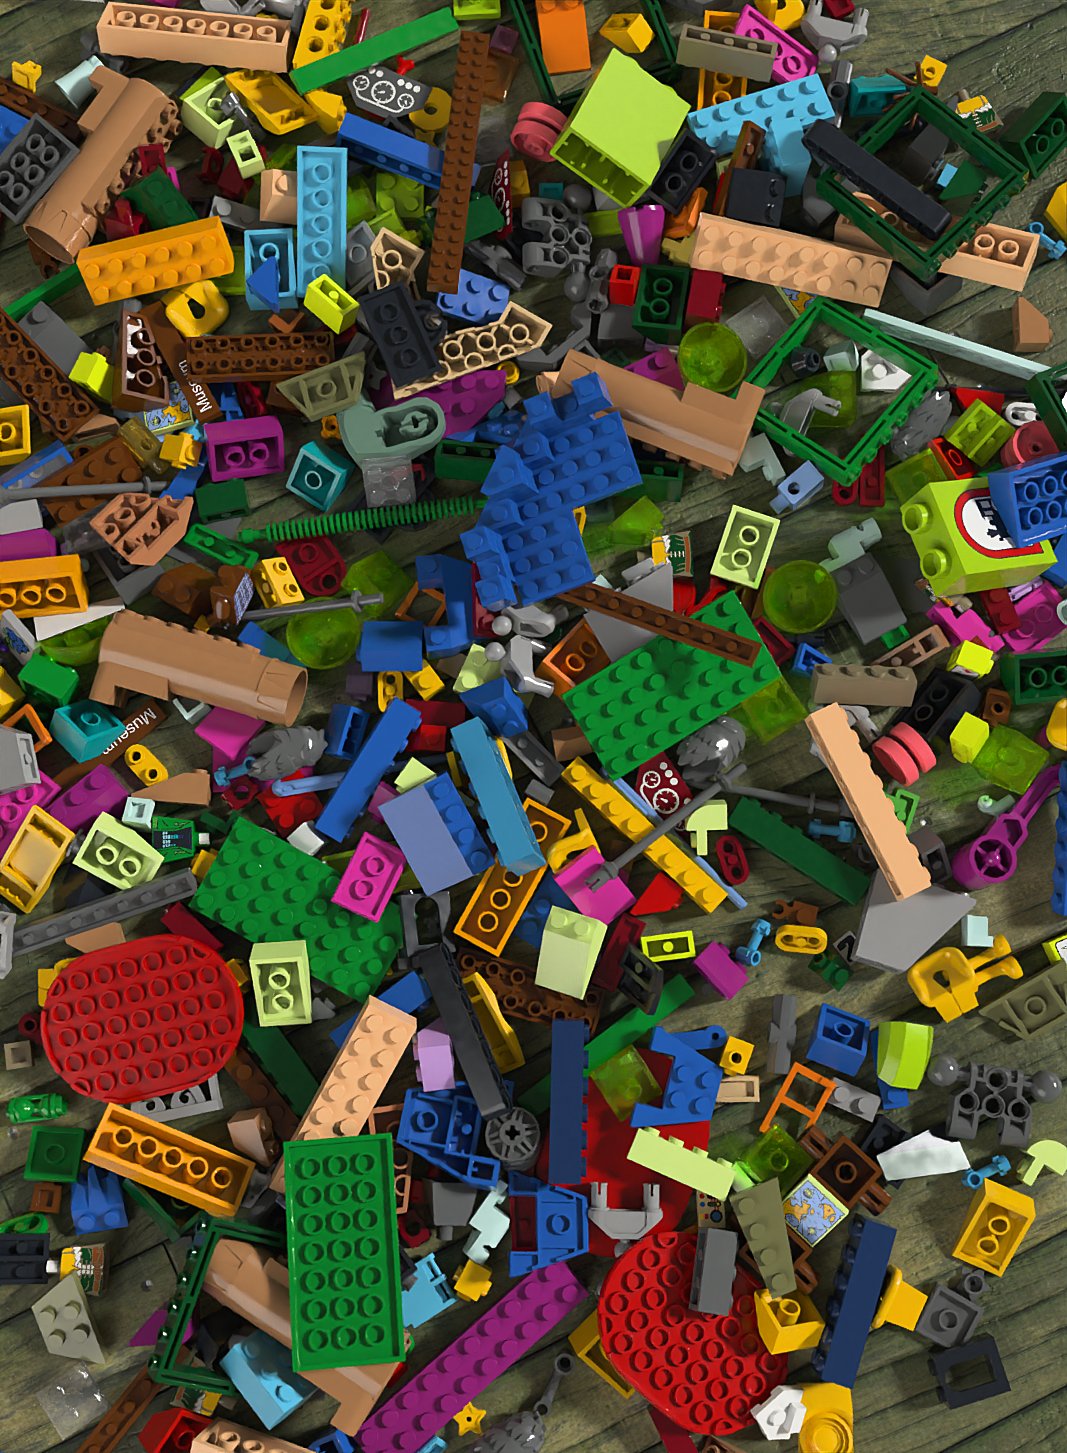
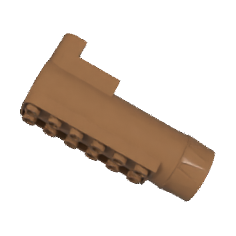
[23,65,183,264]
[552,349,765,480]
[89,608,308,727]
[201,1234,412,1436]

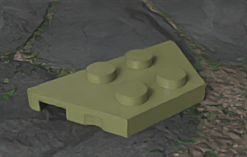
[276,351,368,422]
[978,958,1067,1041]
[31,1269,109,1364]

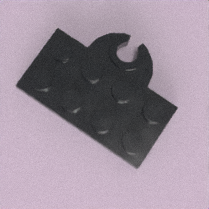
[357,280,447,391]
[345,454,437,546]

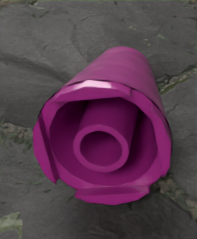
[618,205,665,268]

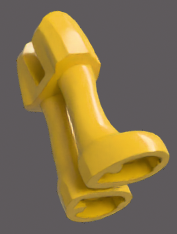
[942,933,1023,992]

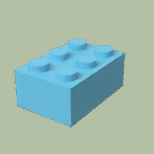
[759,116,811,198]
[244,228,298,310]
[219,1329,319,1430]

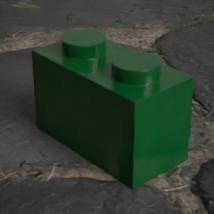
[195,478,252,524]

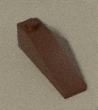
[112,310,169,413]

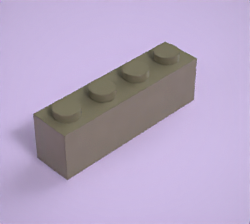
[676,24,778,83]
[809,663,918,707]

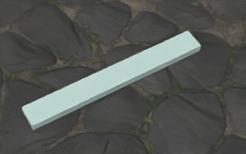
[861,308,1051,380]

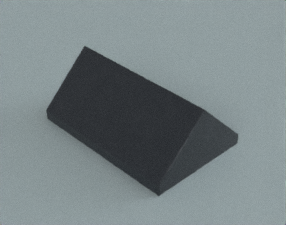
[644,127,720,216]

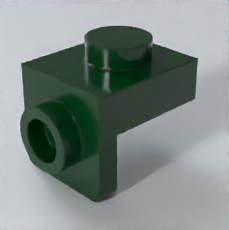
[15,702,53,744]
[200,809,242,835]
[808,949,854,992]

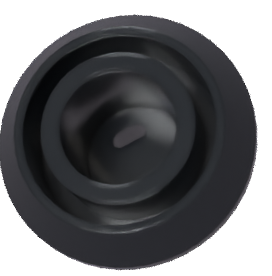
[789,346,821,379]

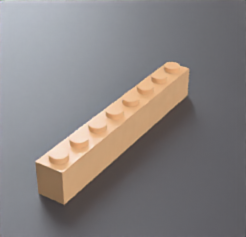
[804,702,932,901]

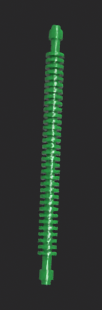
[237,495,489,544]

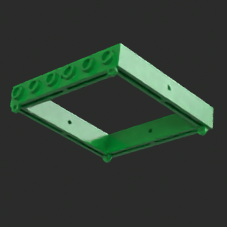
[730,295,939,487]

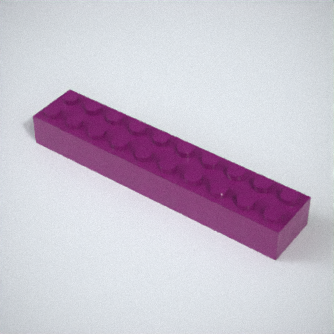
[352,1261,589,1453]

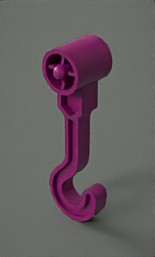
[951,722,1062,891]

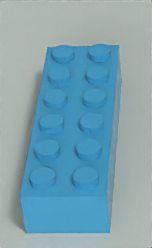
[450,716,546,877]

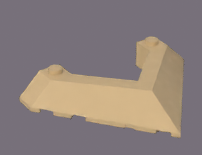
[370,227,552,401]

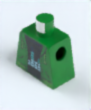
[152,816,212,866]

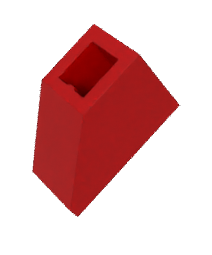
[609,264,642,306]

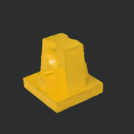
[12,61,41,93]

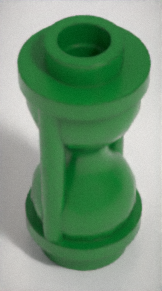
[6,1092,68,1124]

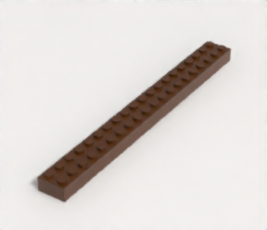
[427,30,490,295]

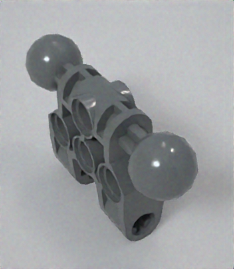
[521,182,592,303]
[926,1054,1062,1148]

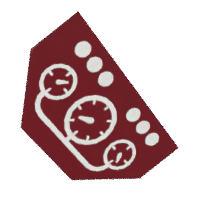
[488,148,513,242]
[635,751,695,838]

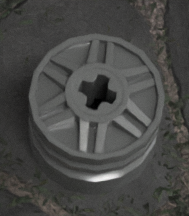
[485,1106,543,1172]

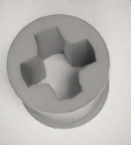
[502,386,525,411]

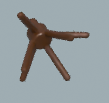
[882,61,938,130]

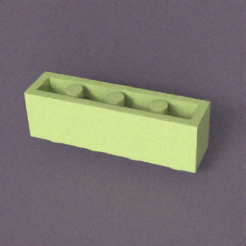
[627,1126,737,1202]

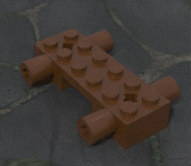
[725,1124,892,1296]

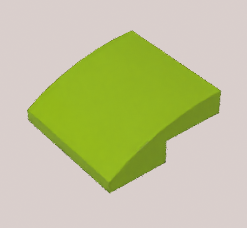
[944,398,1016,467]

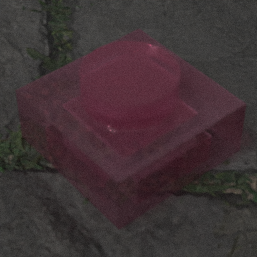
[489,25,520,57]

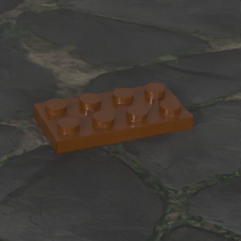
[32,434,144,528]

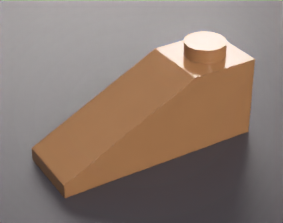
[869,625,952,669]
[131,769,213,807]

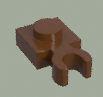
[27,240,60,279]
[771,900,819,927]
[30,1181,63,1214]

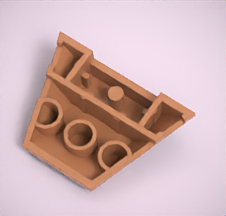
[89,492,194,566]

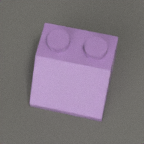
[413,1017,455,1092]

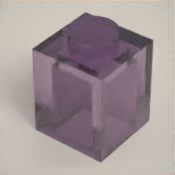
[345,663,376,702]

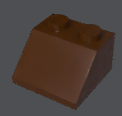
[151,562,217,622]

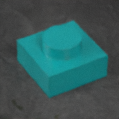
[539,183,563,201]

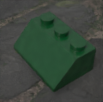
[998,91,1067,180]
[936,159,990,217]
[120,164,200,231]
[417,190,507,248]
[632,263,690,346]
[1000,647,1067,705]
[122,1178,204,1243]

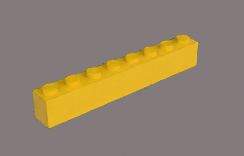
[561,756,728,914]

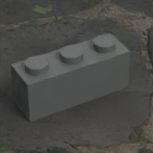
[689,1227,740,1316]

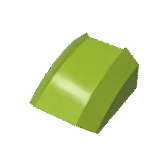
[877,1021,934,1090]

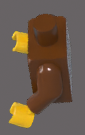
[194,564,256,632]

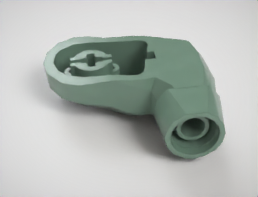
[336,387,446,470]

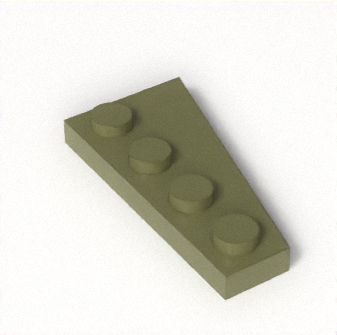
[728,1176,797,1300]

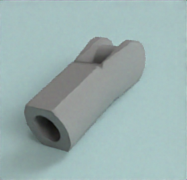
[240,1169,271,1209]

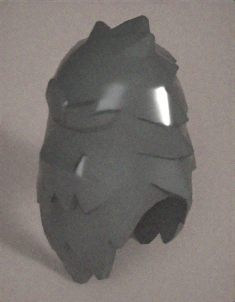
[889,390,952,463]
[677,716,748,782]
[246,726,328,781]
[467,1411,547,1453]

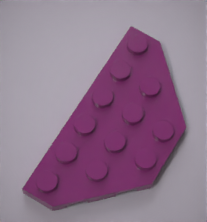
[366,370,507,446]

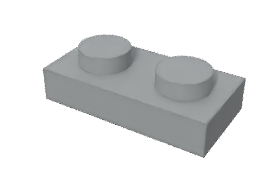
[827,1076,882,1122]

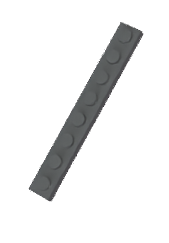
[0,867,199,958]

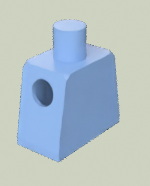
[769,460,824,514]

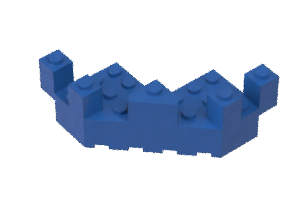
[460,372,643,612]

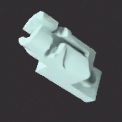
[738,431,786,486]
[815,518,882,583]
[462,1176,510,1265]

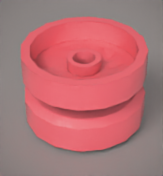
[510,102,567,162]
[1001,420,1059,468]
[872,722,936,787]

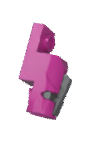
[926,601,1005,654]

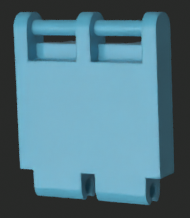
[401,1252,460,1328]

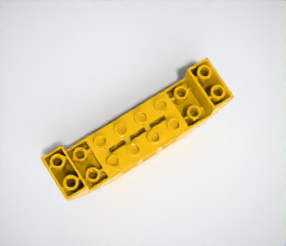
[292,0,355,135]

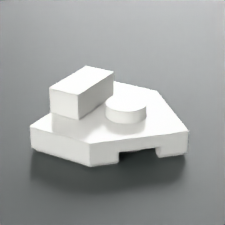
[860,350,911,392]
[750,1385,807,1440]

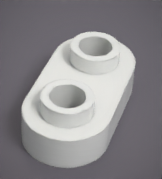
[1003,402,1043,429]

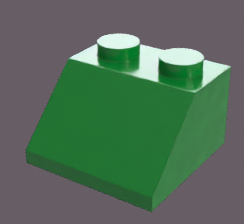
[18,652,81,712]

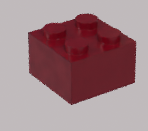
[682,268,726,338]

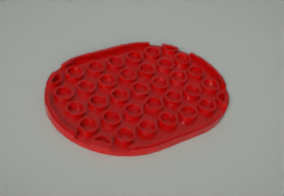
[40,934,244,1104]
[536,1048,710,1257]
[597,1231,788,1436]

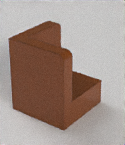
[268,309,308,333]

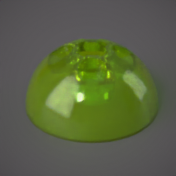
[677,322,747,393]
[763,560,838,633]
[286,597,361,670]
[38,615,112,666]

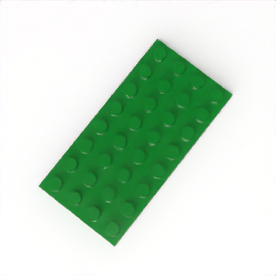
[560,590,782,782]
[189,816,418,1004]
[283,1133,406,1372]

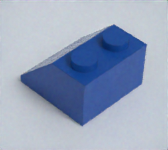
[460,676,528,738]
[806,1003,871,1076]

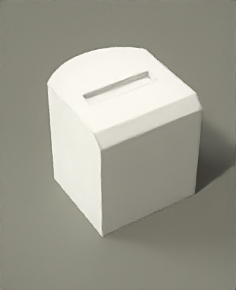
[287,820,329,856]

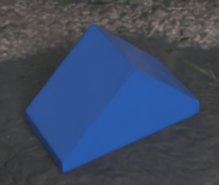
[246,256,280,313]
[788,643,832,680]

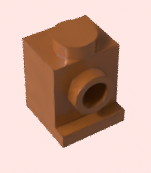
[978,688,1012,729]

